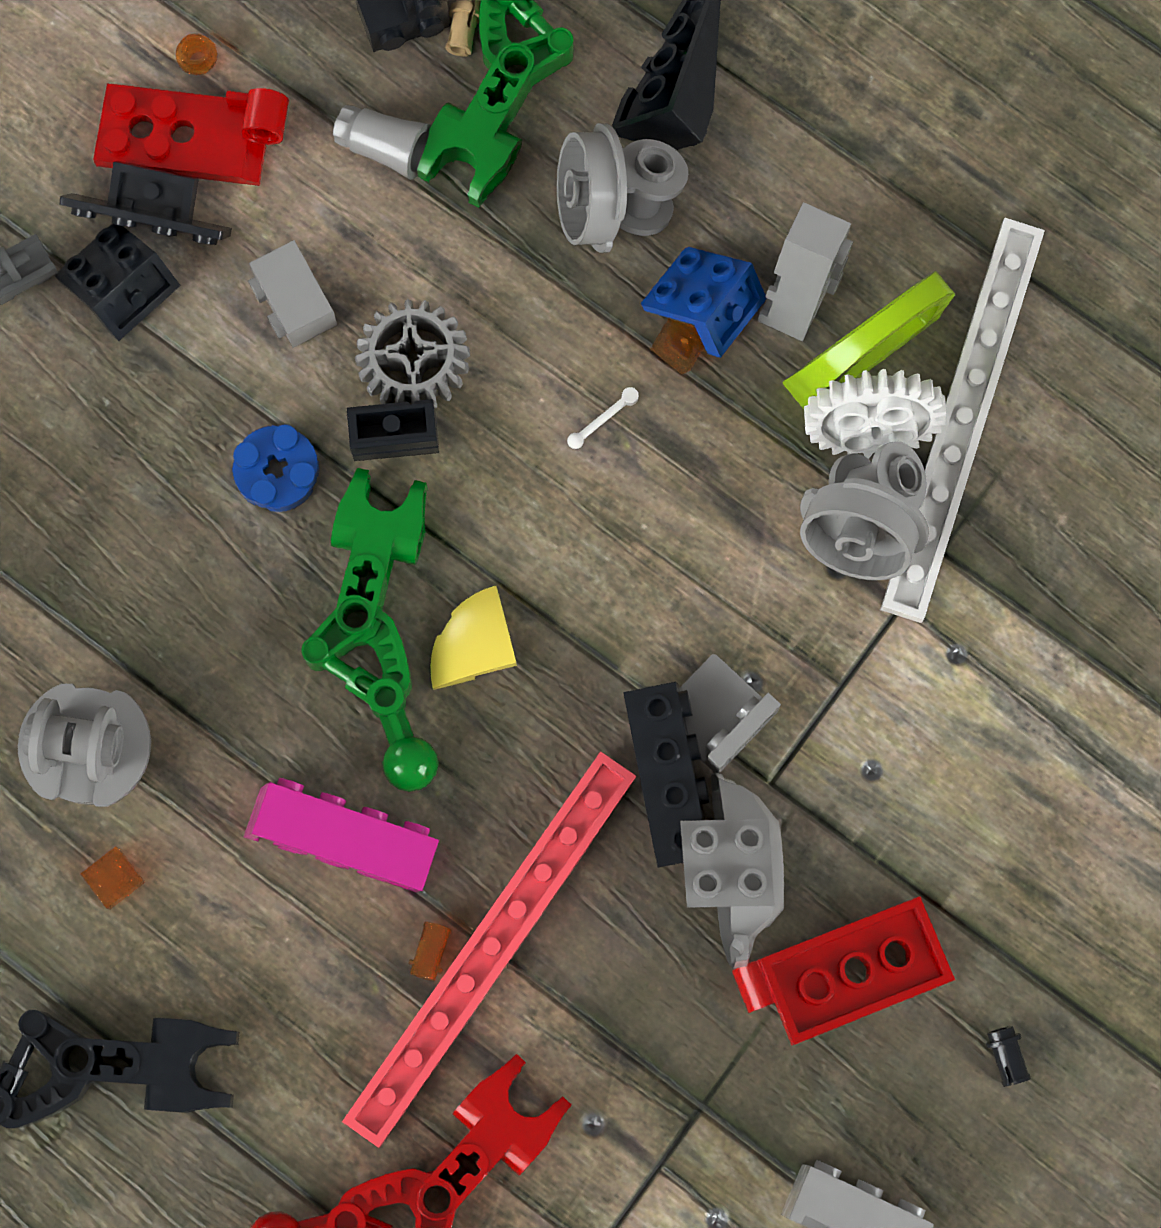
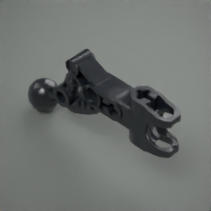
[0,1010,240,1128]

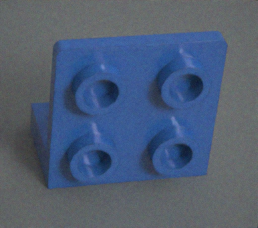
[641,247,767,358]

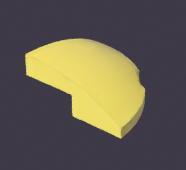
[430,586,517,690]

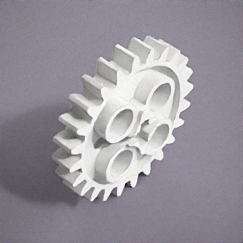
[804,369,947,459]

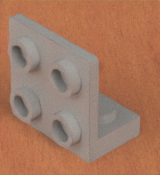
[679,654,781,773]

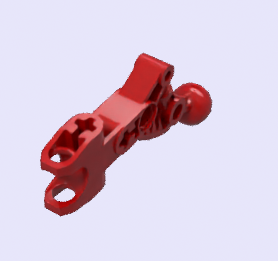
[250,1054,572,1228]

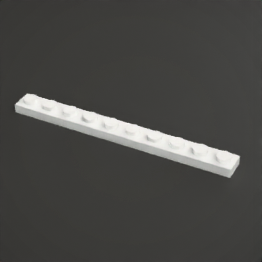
[880,218,1045,623]

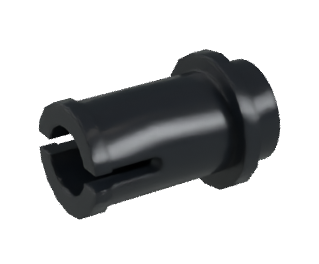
[986,1026,1031,1087]

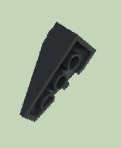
[612,0,721,150]

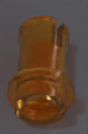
[408,922,452,982]

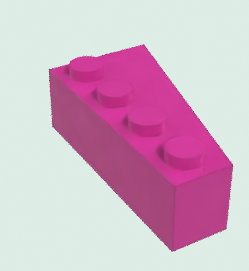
[244,778,439,892]

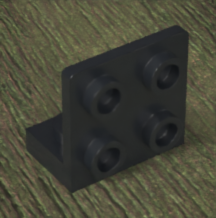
[55,223,181,341]

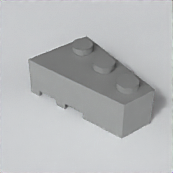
[781,1160,934,1228]

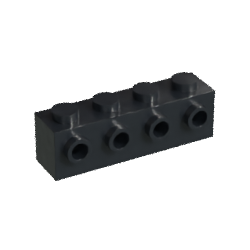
[623,682,710,868]

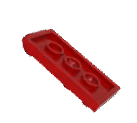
[93,83,289,186]
[732,896,955,1046]

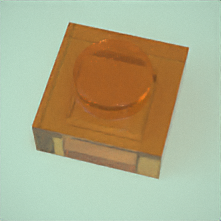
[650,318,704,375]
[81,846,145,910]

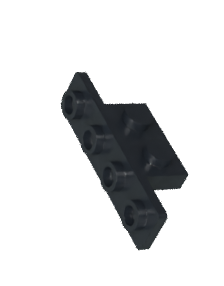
[59,161,232,245]

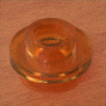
[176,34,218,75]

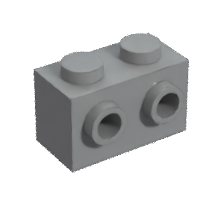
[248,240,337,348]

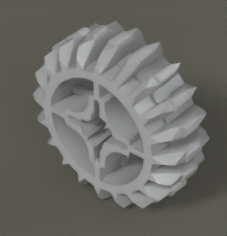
[355,298,470,408]

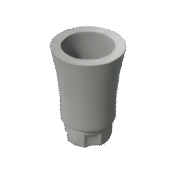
[333,105,431,180]

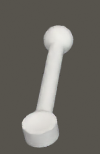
[567,387,639,449]

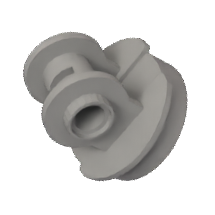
[557,123,689,253]
[800,441,929,580]
[18,684,151,807]

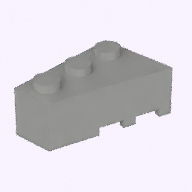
[757,202,853,342]

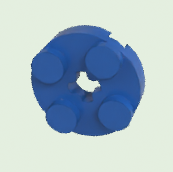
[232,425,320,512]

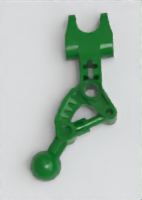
[417,0,574,208]
[301,468,439,792]

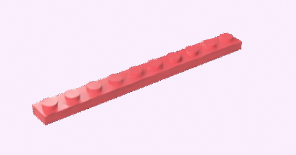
[342,751,637,1148]

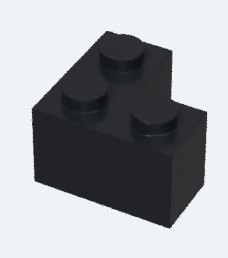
[356,0,450,52]

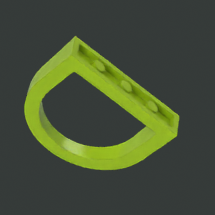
[783,271,955,409]

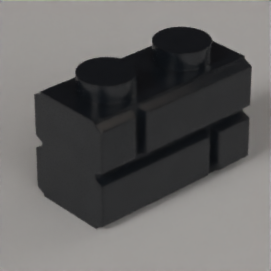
[347,399,439,461]

